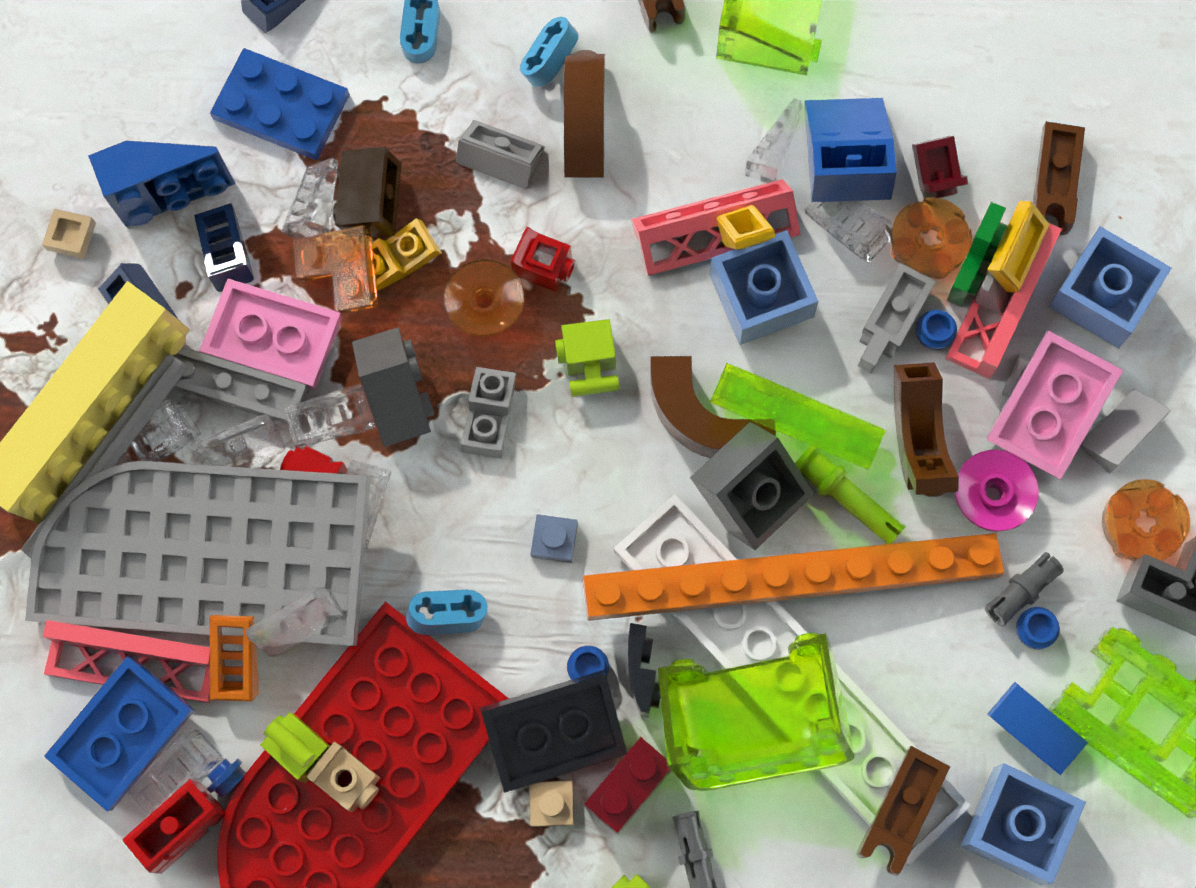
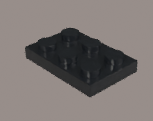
[480,670,627,793]

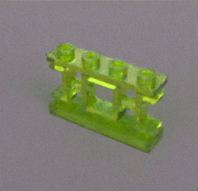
[710,363,886,470]
[1049,627,1196,819]

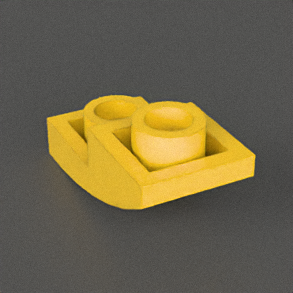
[348,218,442,294]

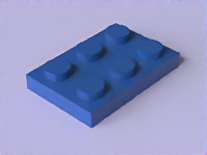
[210,48,350,160]
[44,656,195,812]

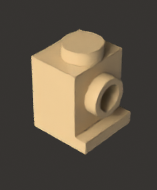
[306,742,380,812]

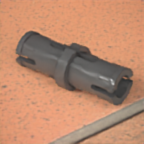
[984,552,1064,627]
[672,810,717,888]

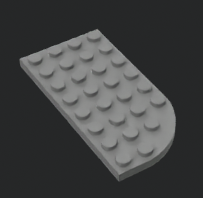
[25,461,371,646]

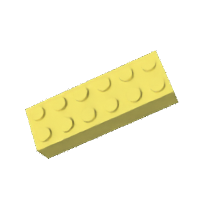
[0,281,190,524]

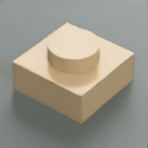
[42,209,96,259]
[529,781,574,827]

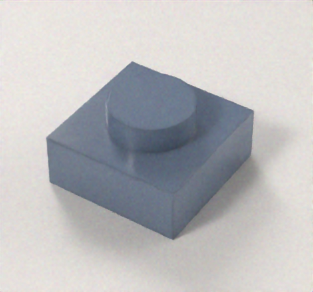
[530,514,578,563]

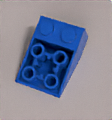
[804,98,897,202]
[88,140,236,227]

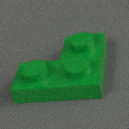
[947,202,1008,307]

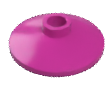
[954,450,1039,532]

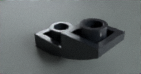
[628,623,663,718]

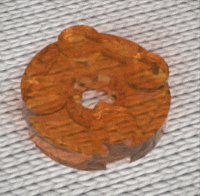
[890,197,972,279]
[1102,479,1190,562]

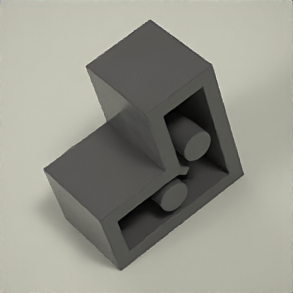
[352,327,434,447]
[1116,536,1196,636]

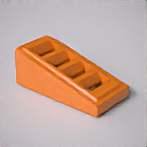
[209,615,259,702]

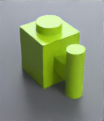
[555,319,620,397]
[260,712,330,783]

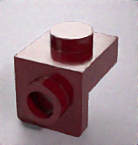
[912,136,968,198]

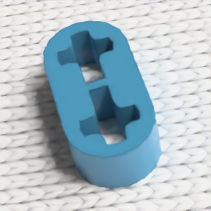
[400,0,440,63]
[520,17,579,87]
[406,589,488,635]

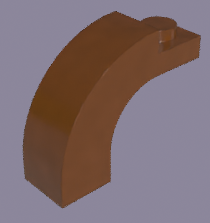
[564,50,605,178]
[650,356,776,458]
[894,362,959,497]

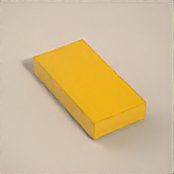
[987,201,1049,293]

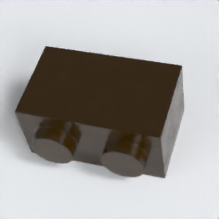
[333,147,402,239]

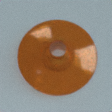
[444,259,524,337]

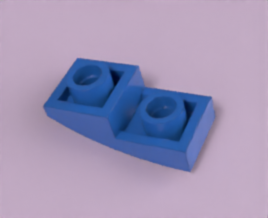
[987,682,1088,775]

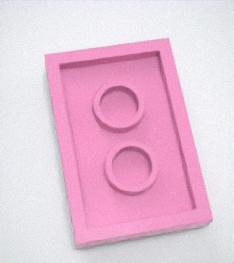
[199,279,343,391]
[986,330,1123,480]

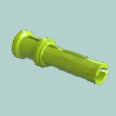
[795,442,906,544]

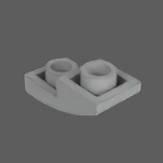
[461,367,516,458]

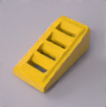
[716,205,776,250]

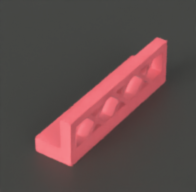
[631,179,801,276]
[945,223,1062,379]
[43,620,211,703]

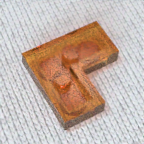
[292,225,378,313]

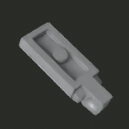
[857,263,936,374]

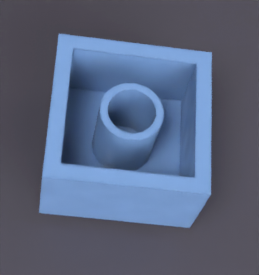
[1048,226,1172,348]
[709,230,819,345]
[960,763,1086,885]

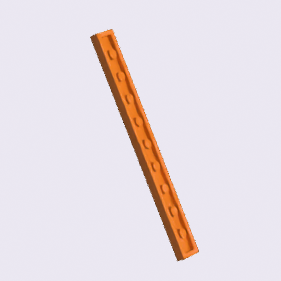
[582,533,1004,621]

